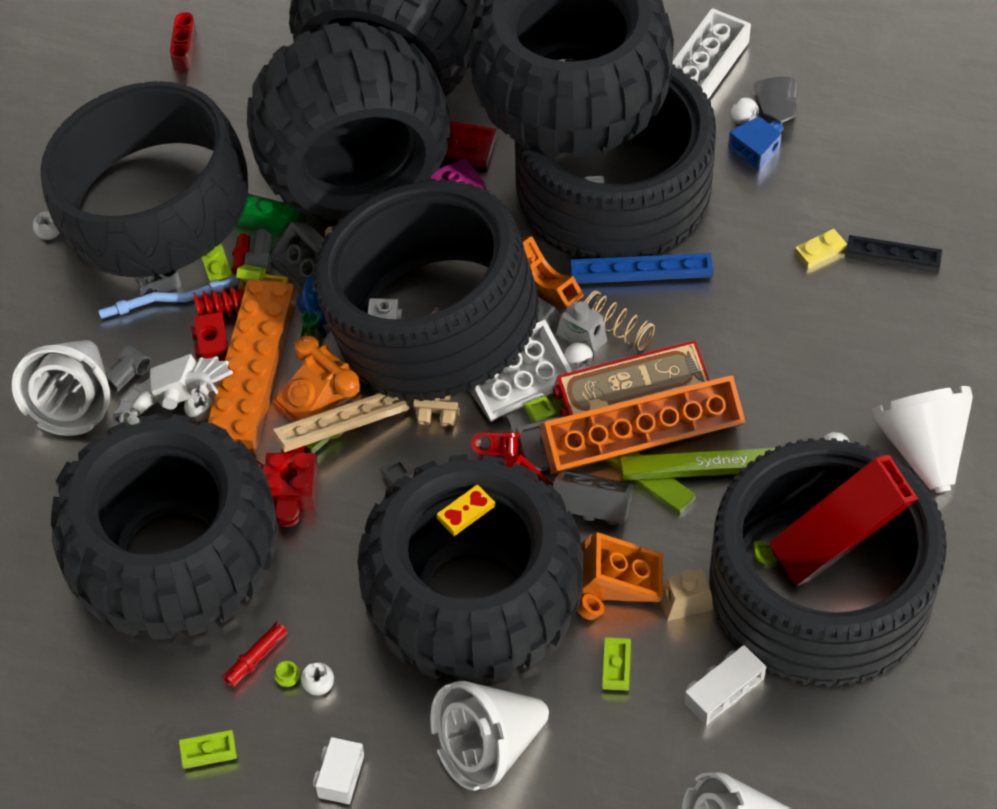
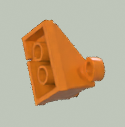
[272,335,360,423]
[577,532,663,620]

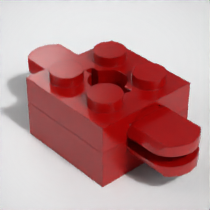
[264,446,318,527]

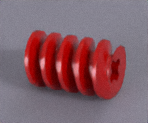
[194,286,243,318]

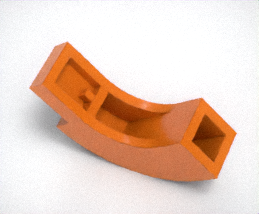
[522,236,584,309]

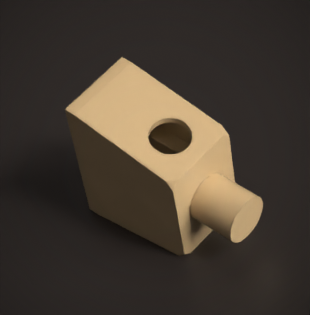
[660,569,714,621]

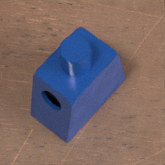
[728,117,783,170]

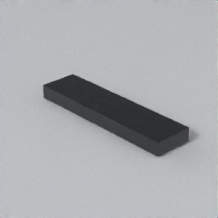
[845,235,942,273]

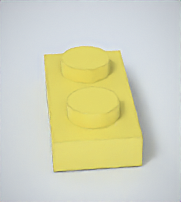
[795,229,847,268]

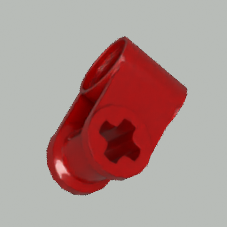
[471,431,521,458]

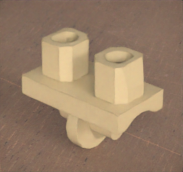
[413,396,460,427]

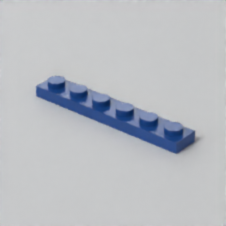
[571,253,713,284]

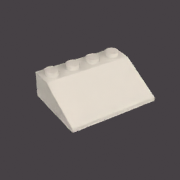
[469,320,572,422]

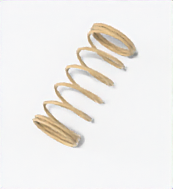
[584,291,655,351]

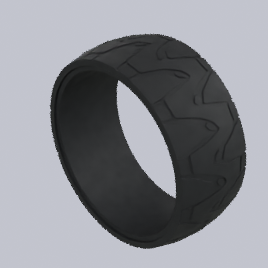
[40,81,248,277]

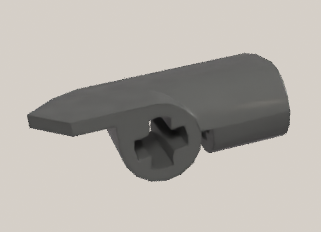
[754,77,797,123]

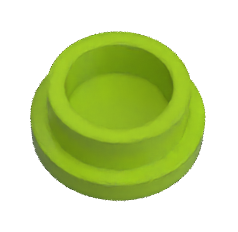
[274,661,301,687]

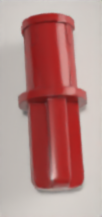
[231,233,251,275]

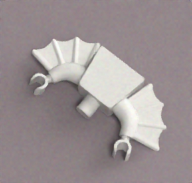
[112,354,233,426]

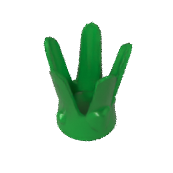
[300,311,325,338]

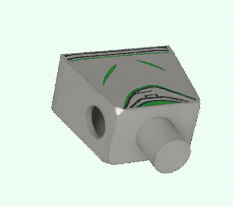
[556,301,607,357]

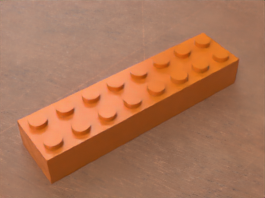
[208,279,297,457]
[539,375,746,474]

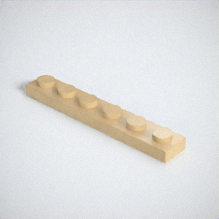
[273,393,414,452]

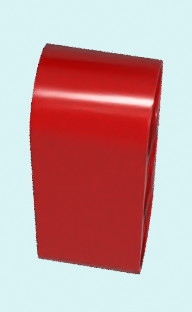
[169,12,197,73]

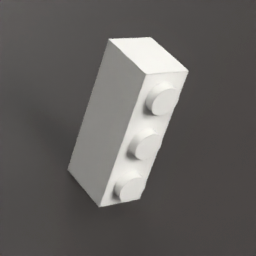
[684,645,766,725]

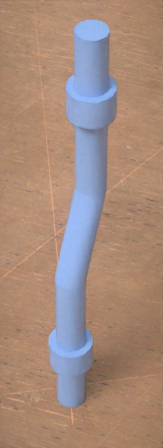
[98,276,239,319]

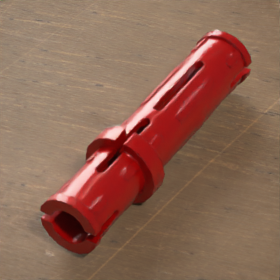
[221,622,288,688]

